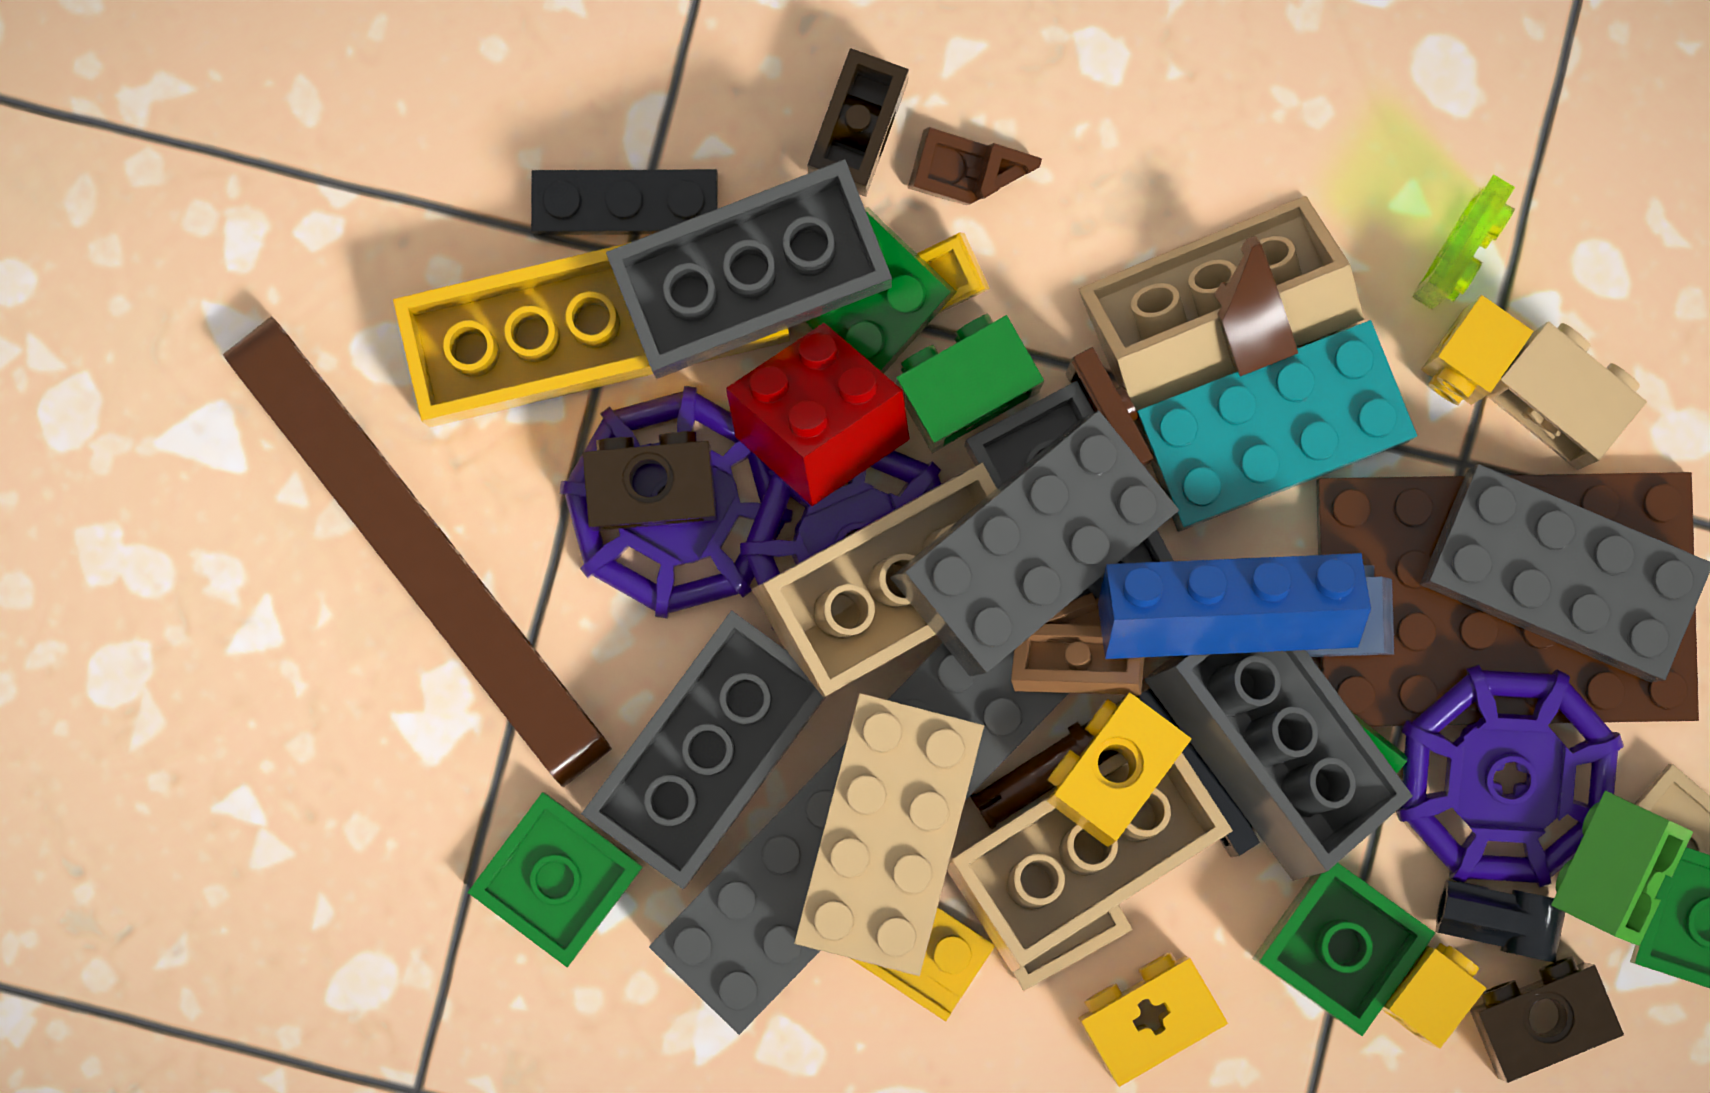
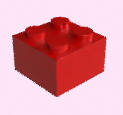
[726,323,910,506]

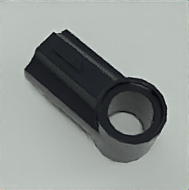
[1435,880,1566,963]

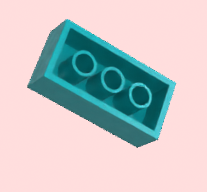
[1134,320,1417,532]

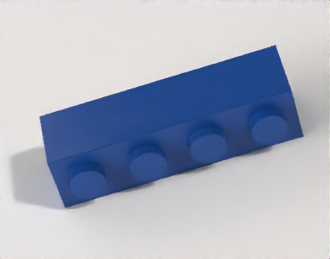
[1098,553,1371,659]

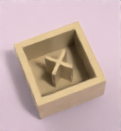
[1487,321,1647,470]

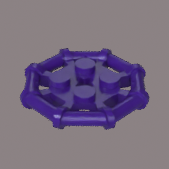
[559,386,793,619]
[740,450,942,632]
[1396,665,1624,888]

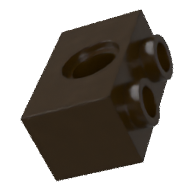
[807,48,909,197]
[582,431,717,531]
[1470,956,1624,1083]

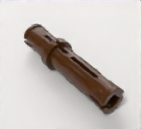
[970,696,1125,830]

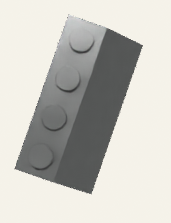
[1144,650,1413,881]

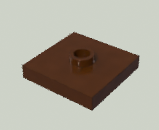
[1066,347,1153,467]

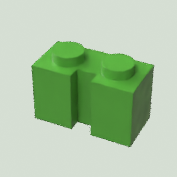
[1551,791,1693,946]

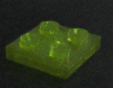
[1411,174,1515,310]

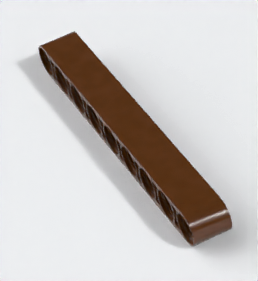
[223,316,612,788]

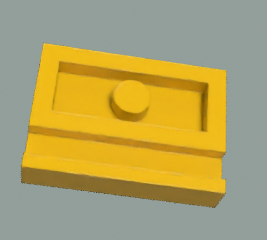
[850,907,995,1022]

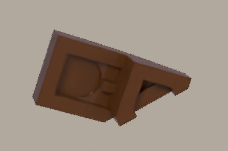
[908,127,1042,205]
[1214,236,1299,377]

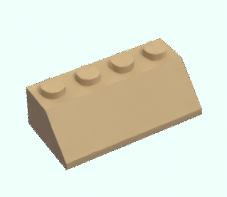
[1078,196,1364,411]
[752,463,997,697]

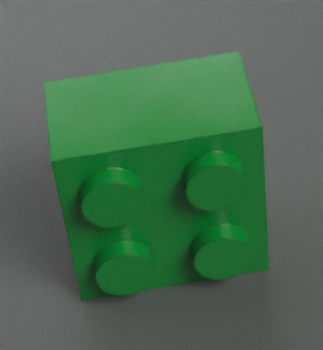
[896,313,1045,454]
[1252,863,1436,1037]

